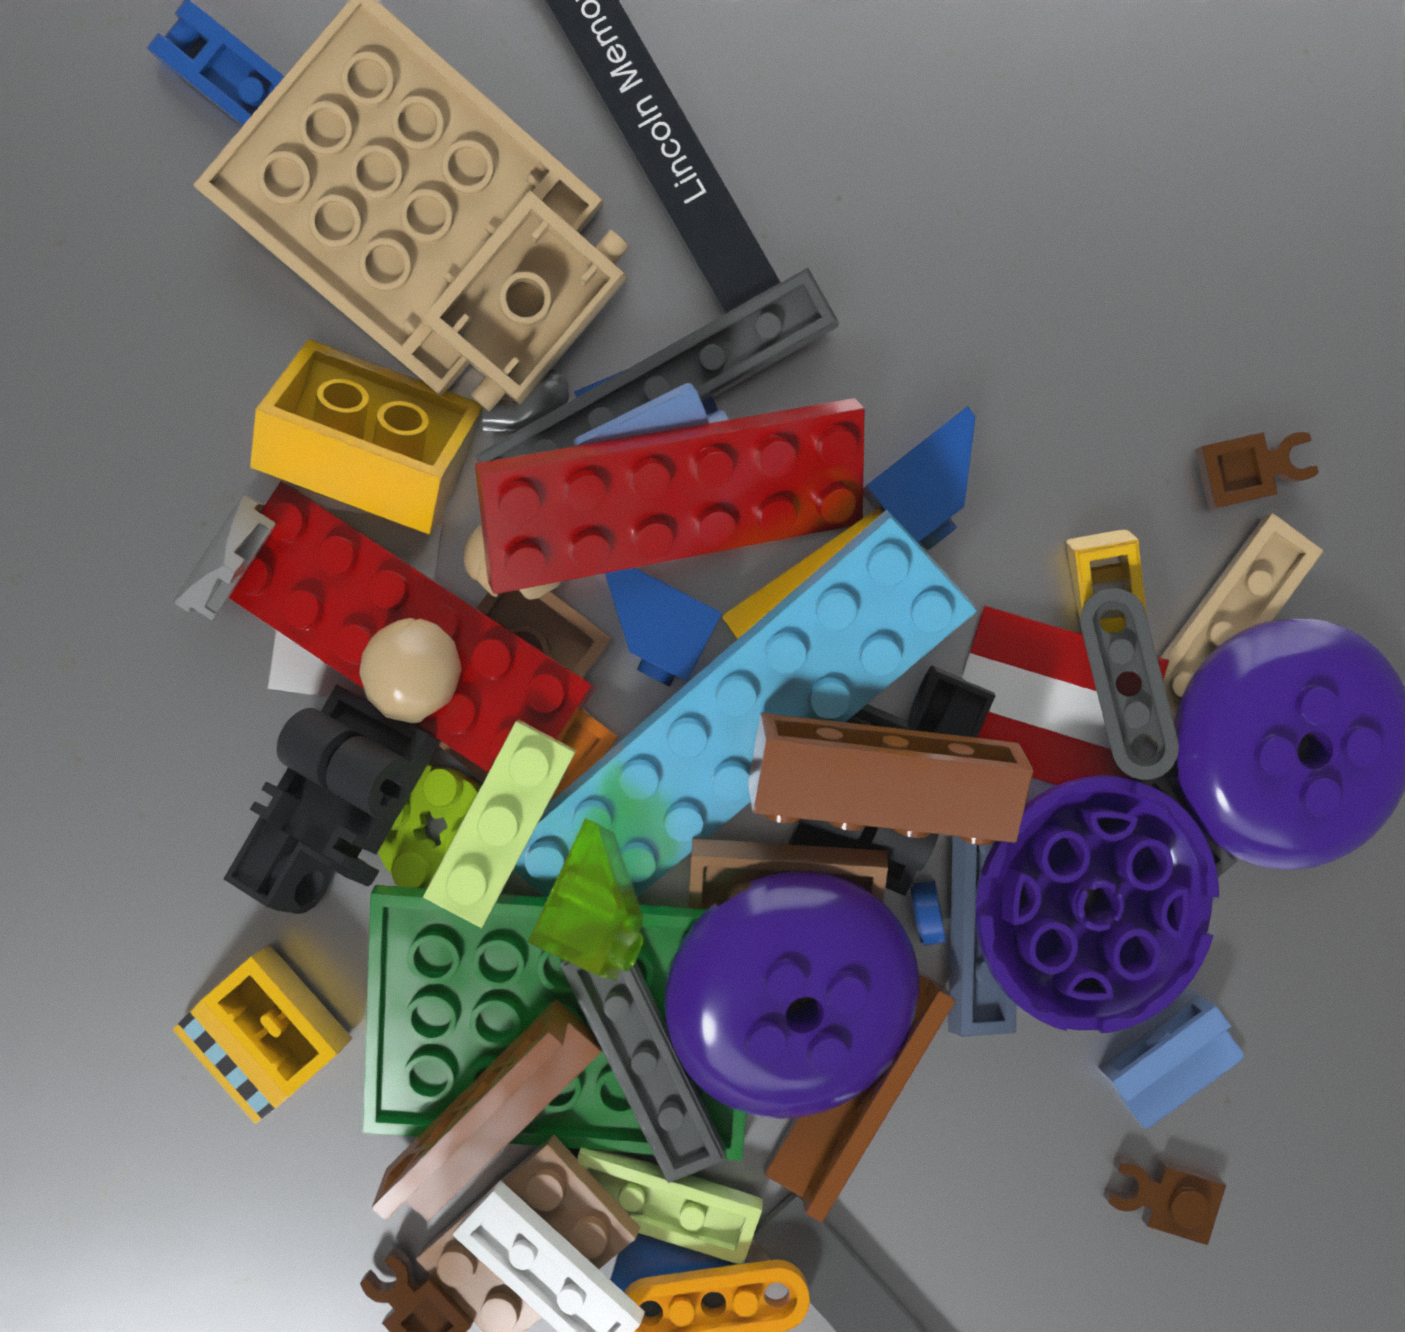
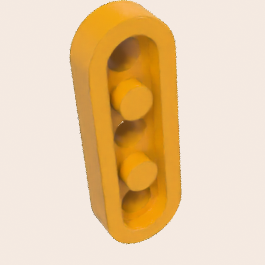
[624,1259,810,1332]

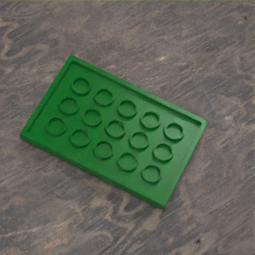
[362,885,746,1161]

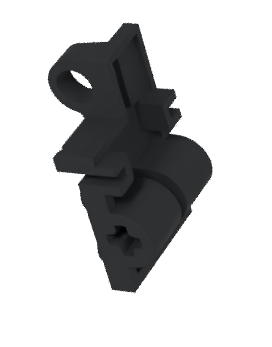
[789,665,996,896]
[223,684,441,914]

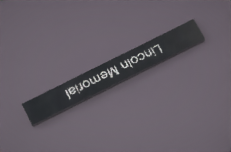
[543,0,781,314]

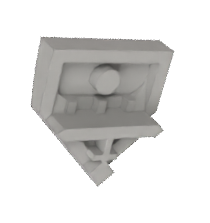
[173,492,276,621]

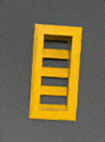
[1066,530,1147,634]

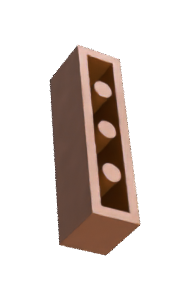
[748,712,1033,845]

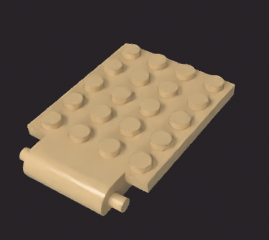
[193,0,629,412]

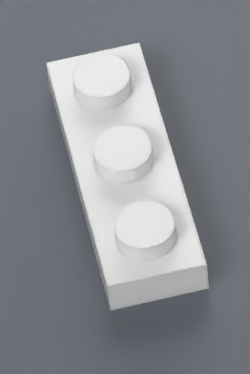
[452,1180,645,1332]

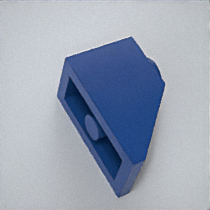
[863,406,976,551]
[604,568,722,687]

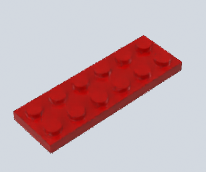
[475,398,865,594]
[229,481,596,773]

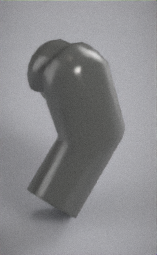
[482,370,569,433]

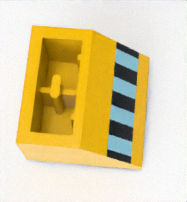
[172,944,352,1124]

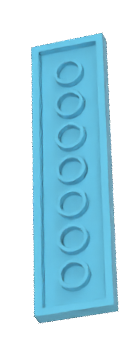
[514,510,977,904]

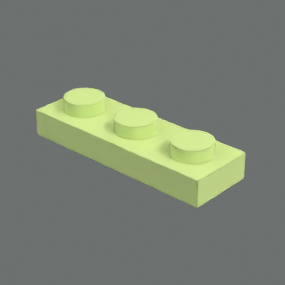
[423,720,577,928]
[577,1148,763,1264]

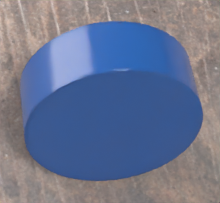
[910,879,947,946]

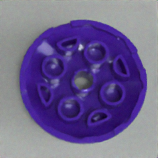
[1174,618,1405,870]
[975,776,1219,1034]
[665,871,919,1119]

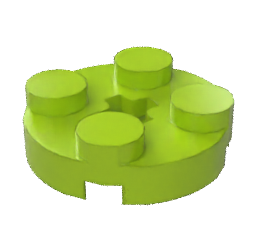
[378,765,483,888]

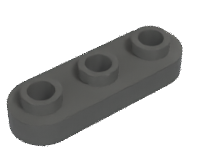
[1080,588,1179,780]

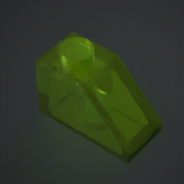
[528,818,644,981]

